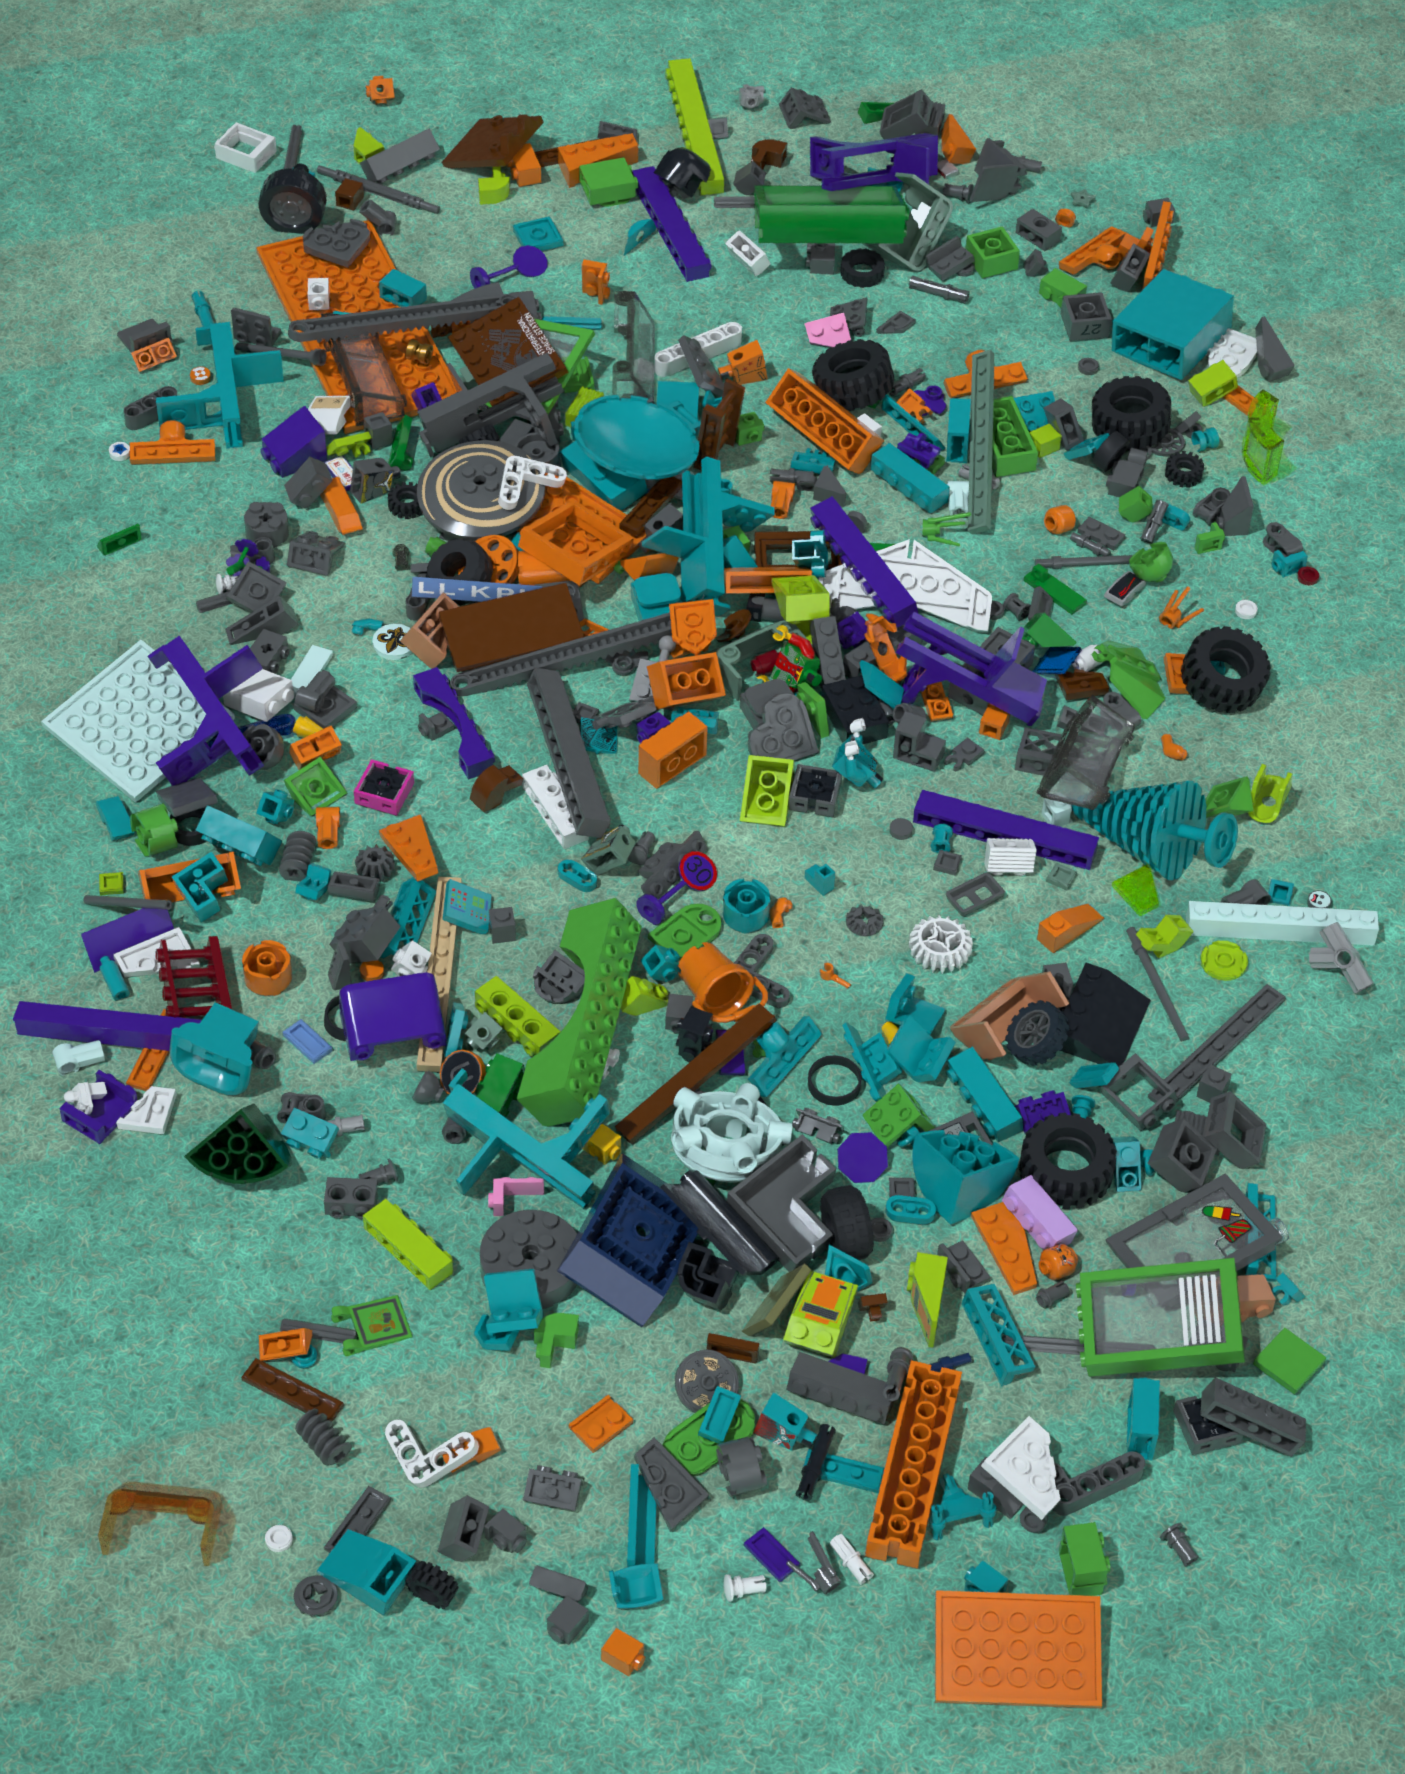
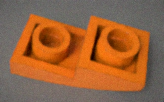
[131,338,177,372]
[920,682,953,721]
[442,1427,501,1473]

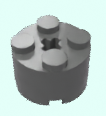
[244,502,289,548]
[716,1436,767,1497]

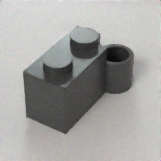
[1106,448,1148,497]

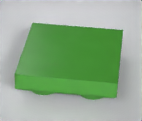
[1253,1327,1326,1395]

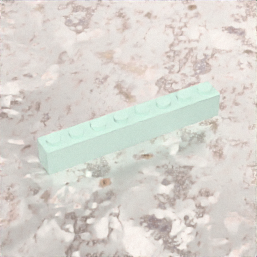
[1186,901,1379,945]

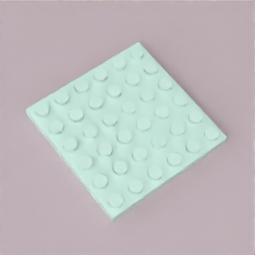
[41,640,235,803]

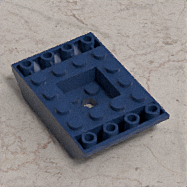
[557,1153,699,1327]

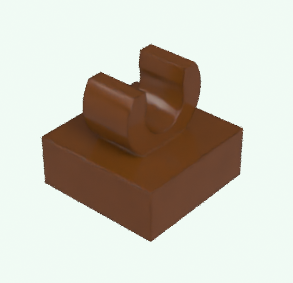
[858,1293,888,1322]

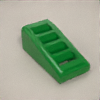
[858,102,894,124]

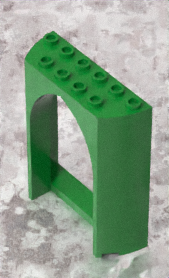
[754,185,909,244]

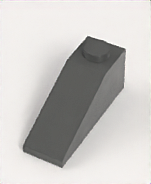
[1255,316,1295,382]
[225,596,298,645]

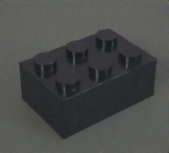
[821,675,889,744]

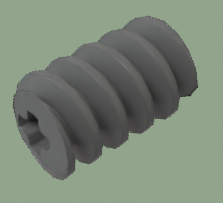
[279,831,317,882]
[295,1408,352,1465]

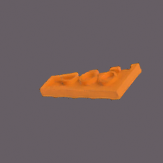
[379,814,438,882]
[971,1202,1037,1295]

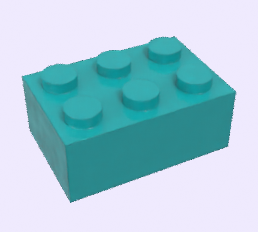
[195,805,282,866]

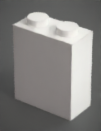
[223,669,294,722]

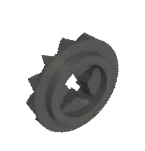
[846,904,883,936]
[294,1575,338,1618]

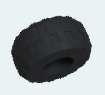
[426,538,493,605]
[820,1185,874,1260]

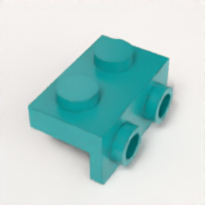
[281,1108,339,1159]

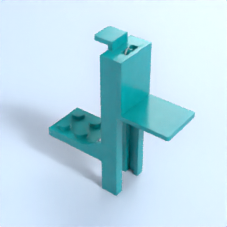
[156,322,284,449]
[642,456,775,616]
[443,1068,610,1209]

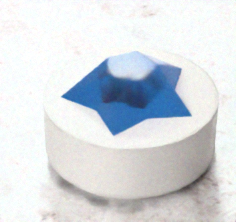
[109,442,130,461]

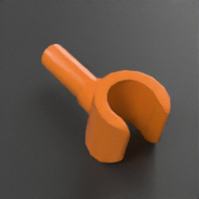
[820,963,851,989]

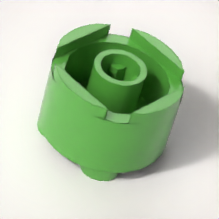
[130,803,178,857]

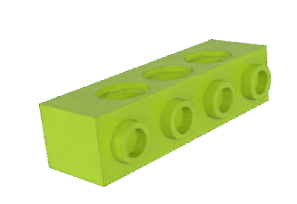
[475,976,561,1056]

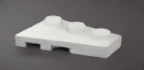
[114,927,200,978]

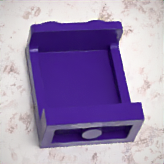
[59,1070,137,1144]

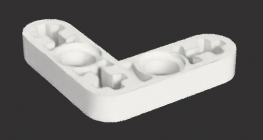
[498,456,567,510]
[385,1420,479,1488]

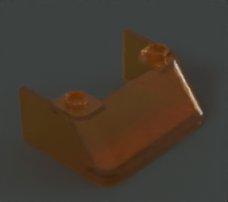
[98,1481,222,1566]

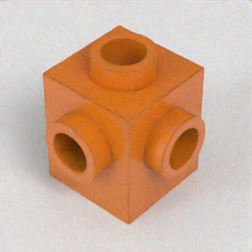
[366,76,394,104]

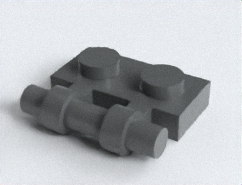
[1070,516,1125,556]

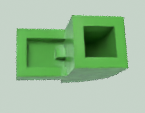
[534,1313,579,1368]

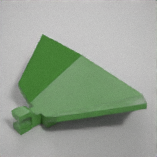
[1091,640,1165,719]

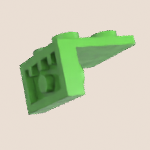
[863,1083,935,1147]

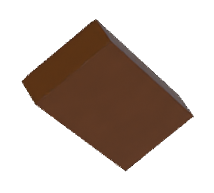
[707,1333,760,1364]

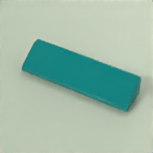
[882,394,945,451]

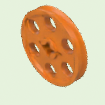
[458,535,519,584]

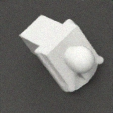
[64,1082,107,1115]

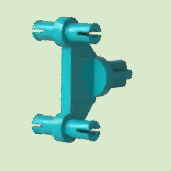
[929,1474,996,1541]

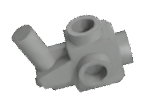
[739,84,764,108]

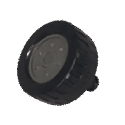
[258,163,327,234]

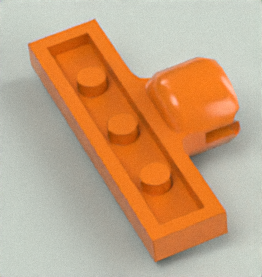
[1059,226,1126,275]
[943,350,1027,398]
[130,420,215,465]

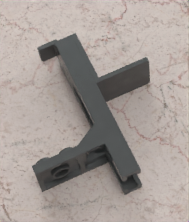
[417,353,564,458]

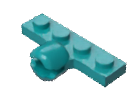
[748,1016,822,1097]

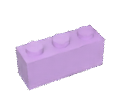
[1002,1175,1078,1250]

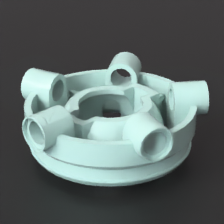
[671,1083,792,1182]

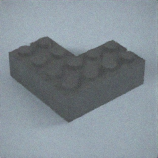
[726,1134,836,1272]

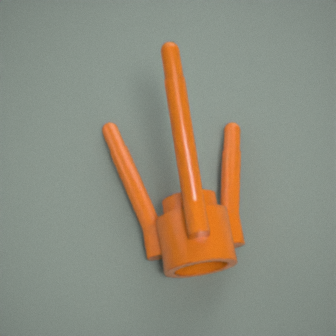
[1159,586,1204,629]

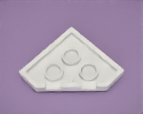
[981,1416,1060,1520]

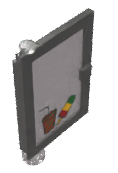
[1106,1173,1290,1309]

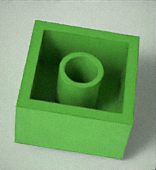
[965,226,1020,278]

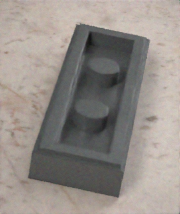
[324,1486,391,1553]

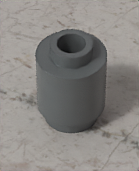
[893,703,926,724]

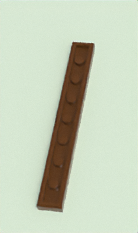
[614,1003,776,1145]

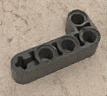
[1052,1451,1145,1516]

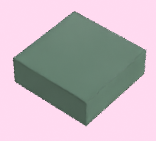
[1046,863,1077,891]

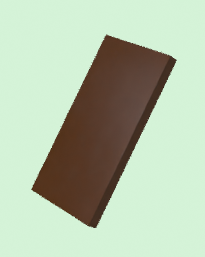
[439,583,584,673]

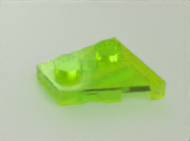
[1112,865,1159,917]

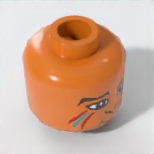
[1039,1244,1078,1280]

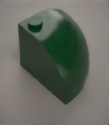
[184,1103,292,1184]

